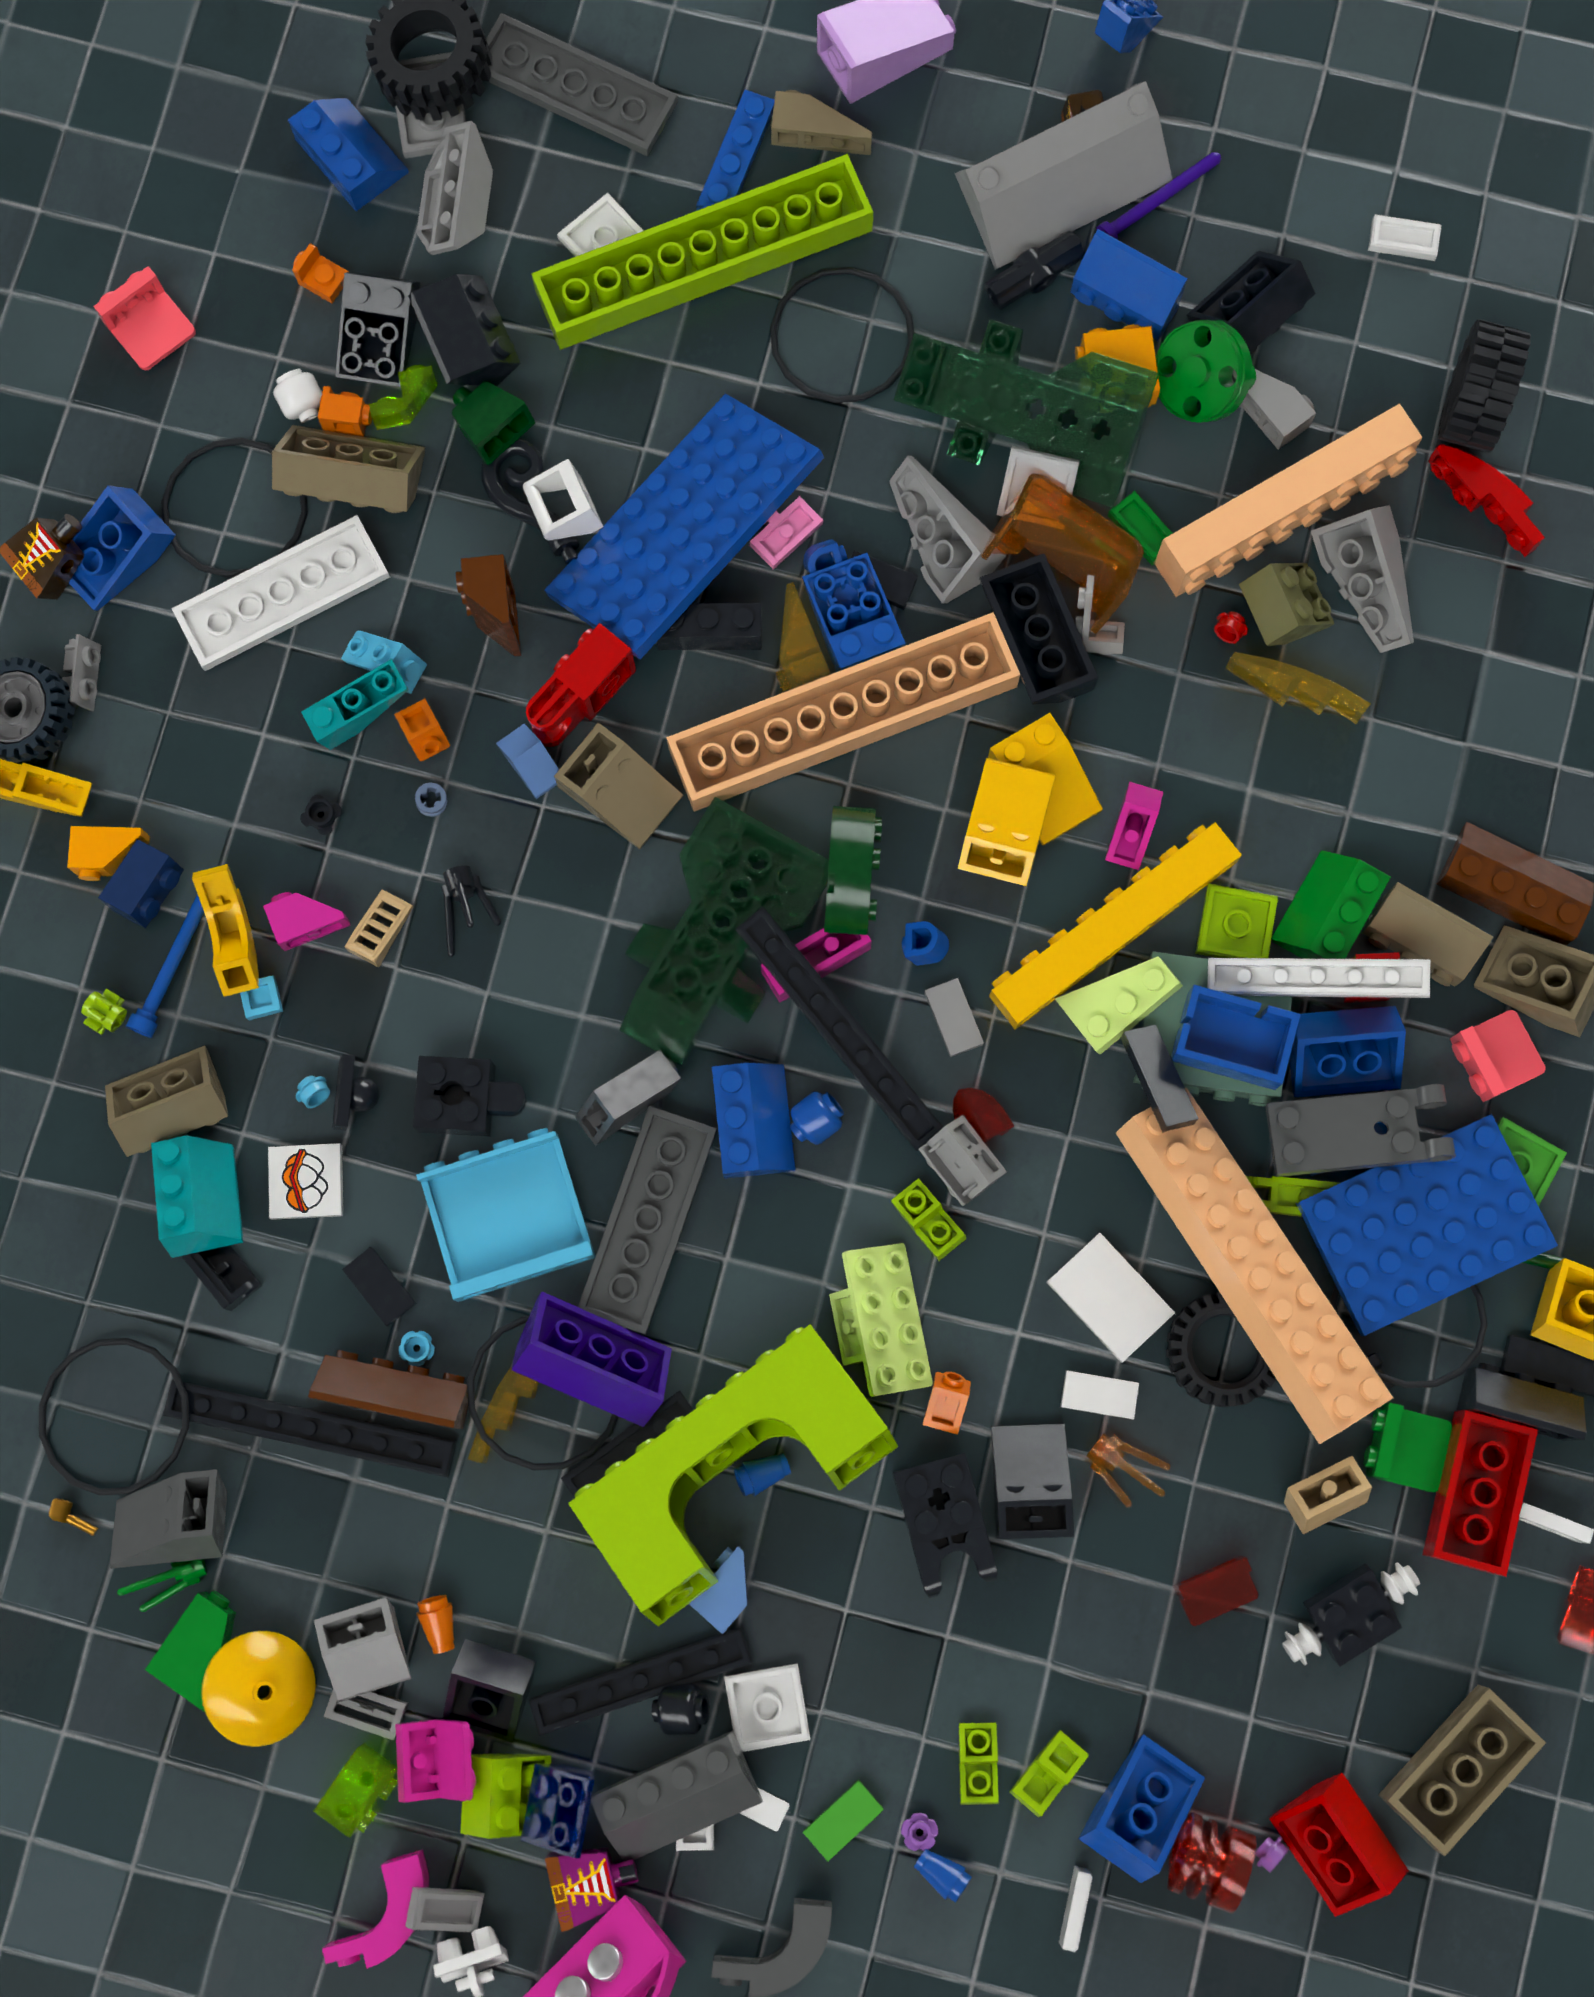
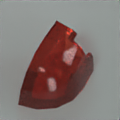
[953,1088,1014,1145]

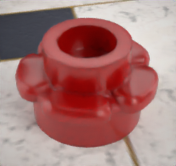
[1214,611,1248,644]

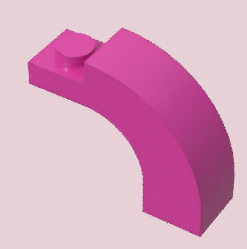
[322,1849,429,1968]

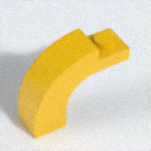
[192,864,259,997]

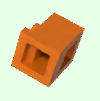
[318,386,373,437]

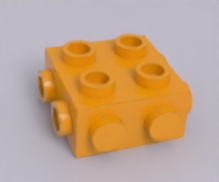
[1075,324,1160,413]

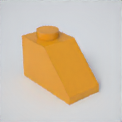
[67,826,150,881]

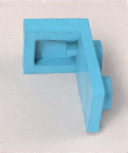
[342,630,427,694]

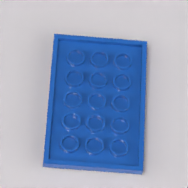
[1296,1114,1558,1337]

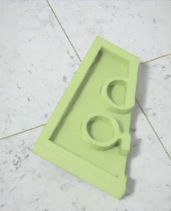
[1055,956,1183,1055]

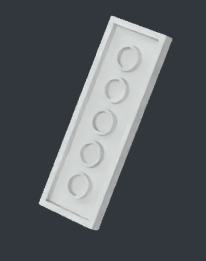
[172,515,390,671]

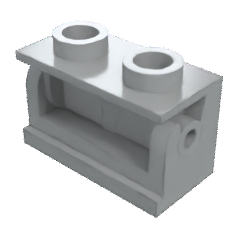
[918,1115,1007,1206]

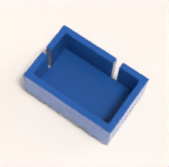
[1171,985,1301,1090]

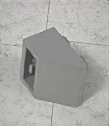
[314,1597,412,1702]

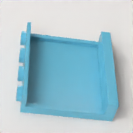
[416,1128,596,1302]

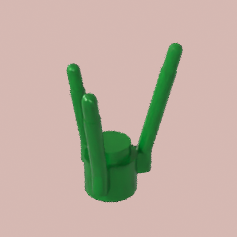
[117,1559,207,1612]

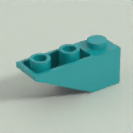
[301,659,409,750]

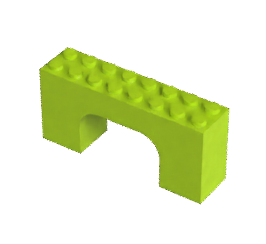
[568,1324,899,1627]

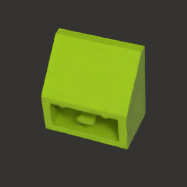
[460,1753,551,1839]

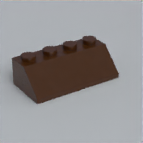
[1436,822,1594,945]
[308,1350,468,1429]

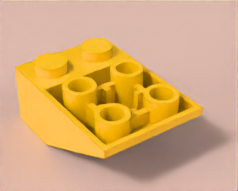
[958,758,1056,886]

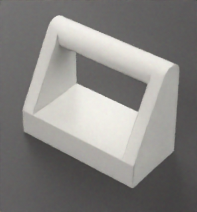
[523,459,603,540]

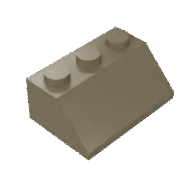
[1362,882,1493,987]
[105,1046,228,1157]

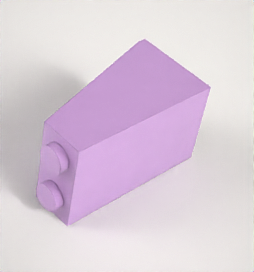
[817,0,956,104]

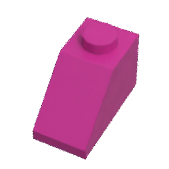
[1105,782,1163,870]
[263,892,351,951]

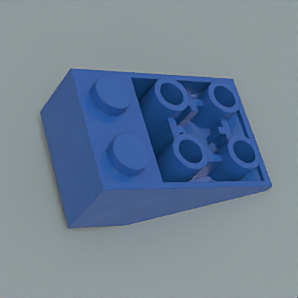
[802,553,906,672]

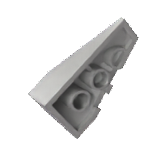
[1311,505,1414,653]

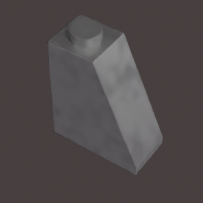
[575,1050,681,1146]

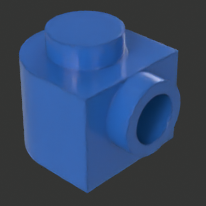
[803,539,848,574]
[902,921,949,966]

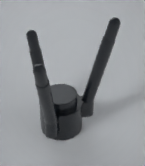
[441,865,501,957]

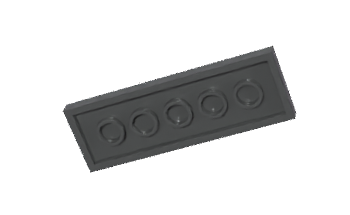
[486,13,678,156]
[578,1106,717,1335]

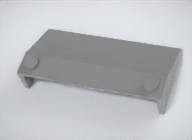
[955,81,1173,269]

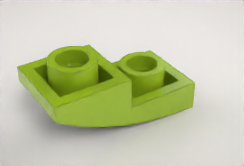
[891,1178,967,1261]
[959,1723,999,1805]

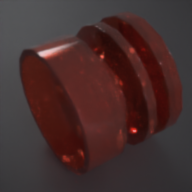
[1168,1812,1256,1913]

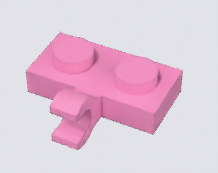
[750,496,823,570]

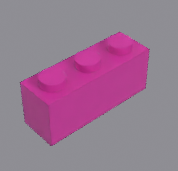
[761,928,872,1003]

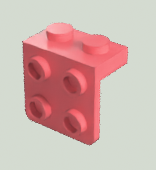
[94,266,196,371]
[1450,1010,1546,1102]

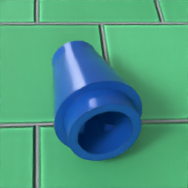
[734,1453,791,1497]
[914,1849,972,1903]

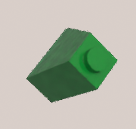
[145,1590,236,1712]

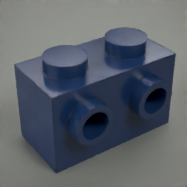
[98,839,184,928]

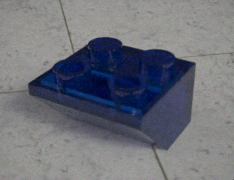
[521,1763,595,1859]

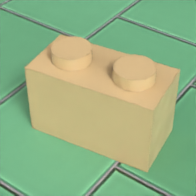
[1284,1456,1372,1534]

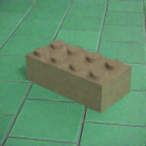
[1378,1685,1546,1856]

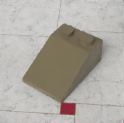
[1474,925,1594,1037]

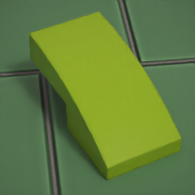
[1009,1730,1089,1817]

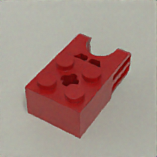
[526,623,636,747]

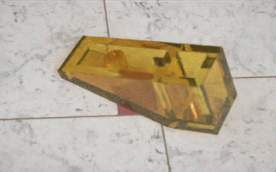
[776,582,831,692]

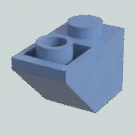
[689,1546,748,1634]

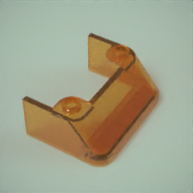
[980,473,1144,634]

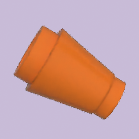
[416,1595,455,1654]

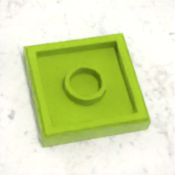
[1195,883,1278,958]

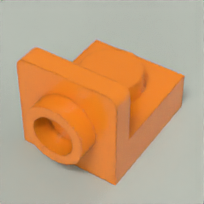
[293,243,348,304]
[394,698,450,762]
[922,1372,971,1435]

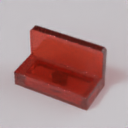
[1173,1556,1259,1626]

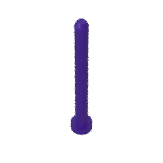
[1096,152,1221,240]

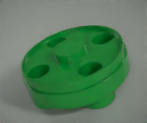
[1156,320,1256,423]

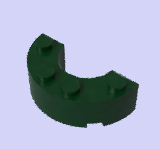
[824,806,882,935]

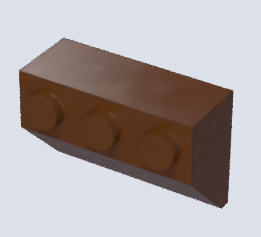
[456,554,521,656]

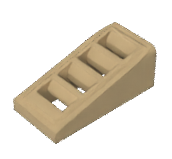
[345,889,413,967]

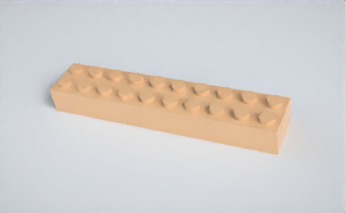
[666,612,1020,812]
[1116,1087,1393,1444]

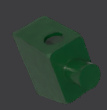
[451,382,536,465]

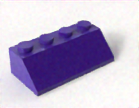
[511,1291,672,1427]

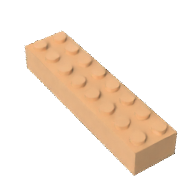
[1155,404,1423,597]

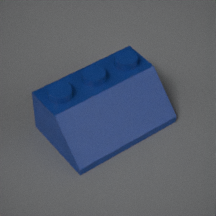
[288,98,409,211]
[1070,229,1188,341]
[1289,1006,1406,1097]
[712,1063,795,1179]

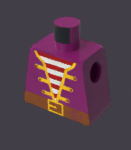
[545,1847,639,1932]

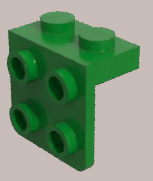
[1364,1402,1452,1492]

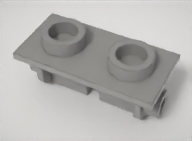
[62,634,101,711]

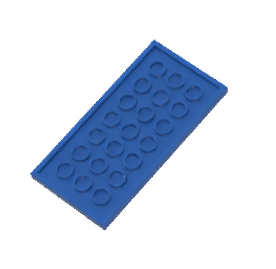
[544,393,824,660]

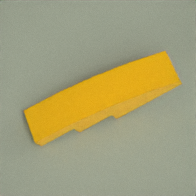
[0,759,93,817]

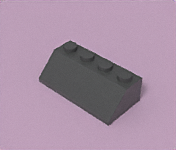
[590,1730,763,1861]

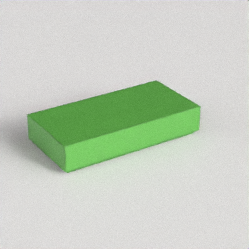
[803,1779,884,1862]

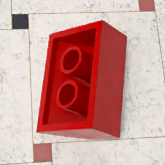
[1269,1772,1409,1917]

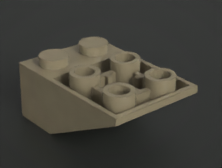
[554,722,683,850]

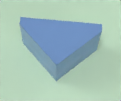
[496,724,559,799]

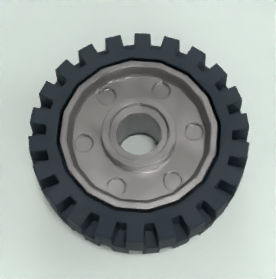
[0,657,75,765]

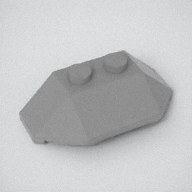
[416,121,493,255]

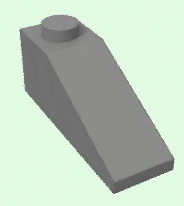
[1232,369,1316,450]

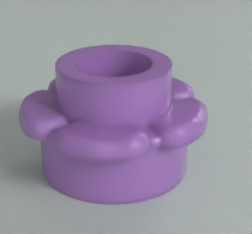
[901,1812,938,1851]
[1255,1837,1289,1873]

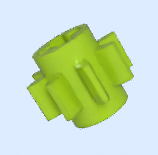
[81,989,127,1035]

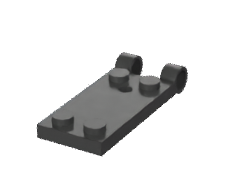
[1265,1084,1456,1177]

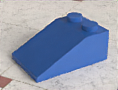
[69,486,176,611]
[1079,1734,1205,1883]

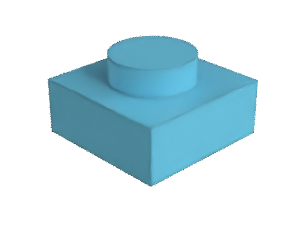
[240,975,283,1020]

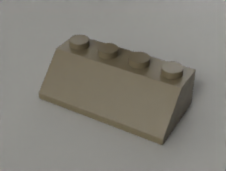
[272,425,425,513]

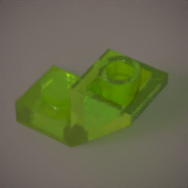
[369,365,438,430]

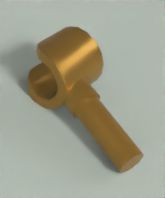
[49,1498,98,1536]

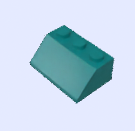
[151,1136,243,1258]

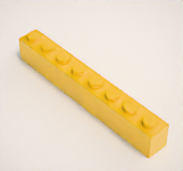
[989,822,1242,1030]

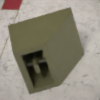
[1239,563,1335,646]

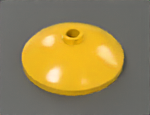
[201,1631,316,1746]

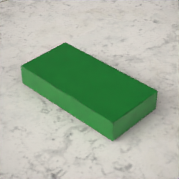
[1107,491,1173,566]

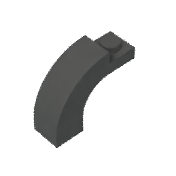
[712,1898,832,1997]

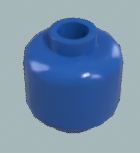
[789,1091,844,1145]

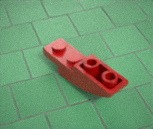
[1428,444,1545,557]

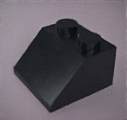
[442,1639,536,1743]

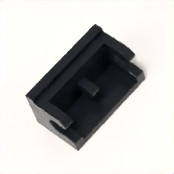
[182,1245,263,1311]

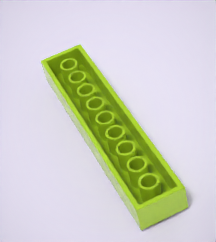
[531,154,873,350]

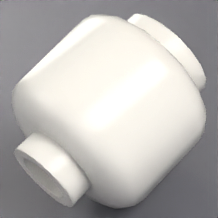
[273,369,322,423]

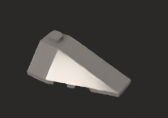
[889,456,1007,603]

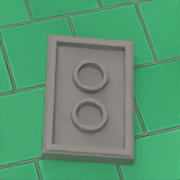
[396,52,466,158]

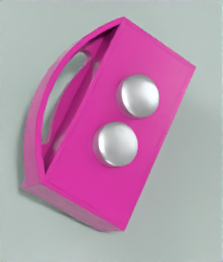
[523,1895,686,1997]

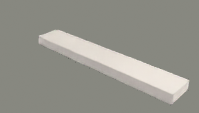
[1207,958,1431,998]

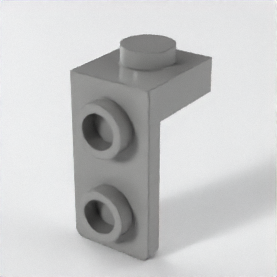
[1076,575,1125,655]

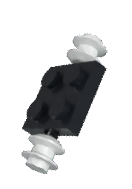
[1282,1562,1420,1667]

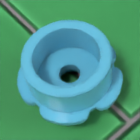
[296,1076,330,1108]
[398,1331,435,1366]

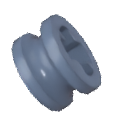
[415,782,447,817]

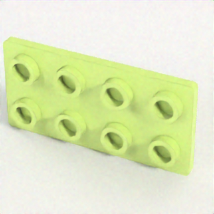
[829,1243,933,1397]

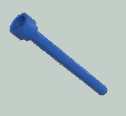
[125,894,204,1038]

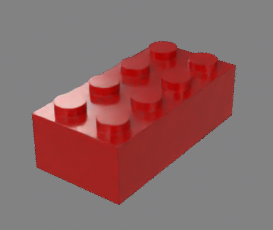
[1423,1410,1538,1576]

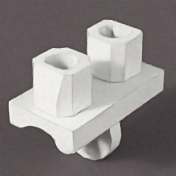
[433,1926,509,1997]

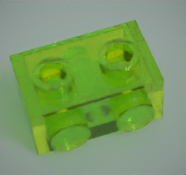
[313,1743,398,1838]

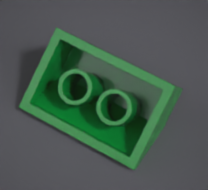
[1271,850,1391,959]

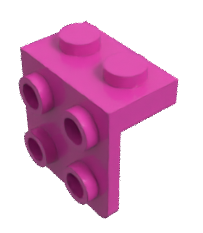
[395,1719,476,1803]

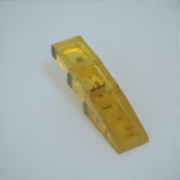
[1226,652,1371,724]
[468,1366,539,1463]

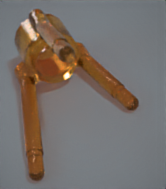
[1086,1433,1171,1508]

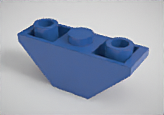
[1095,0,1163,53]

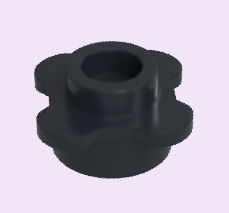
[300,795,342,835]

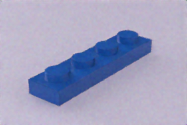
[697,90,775,211]

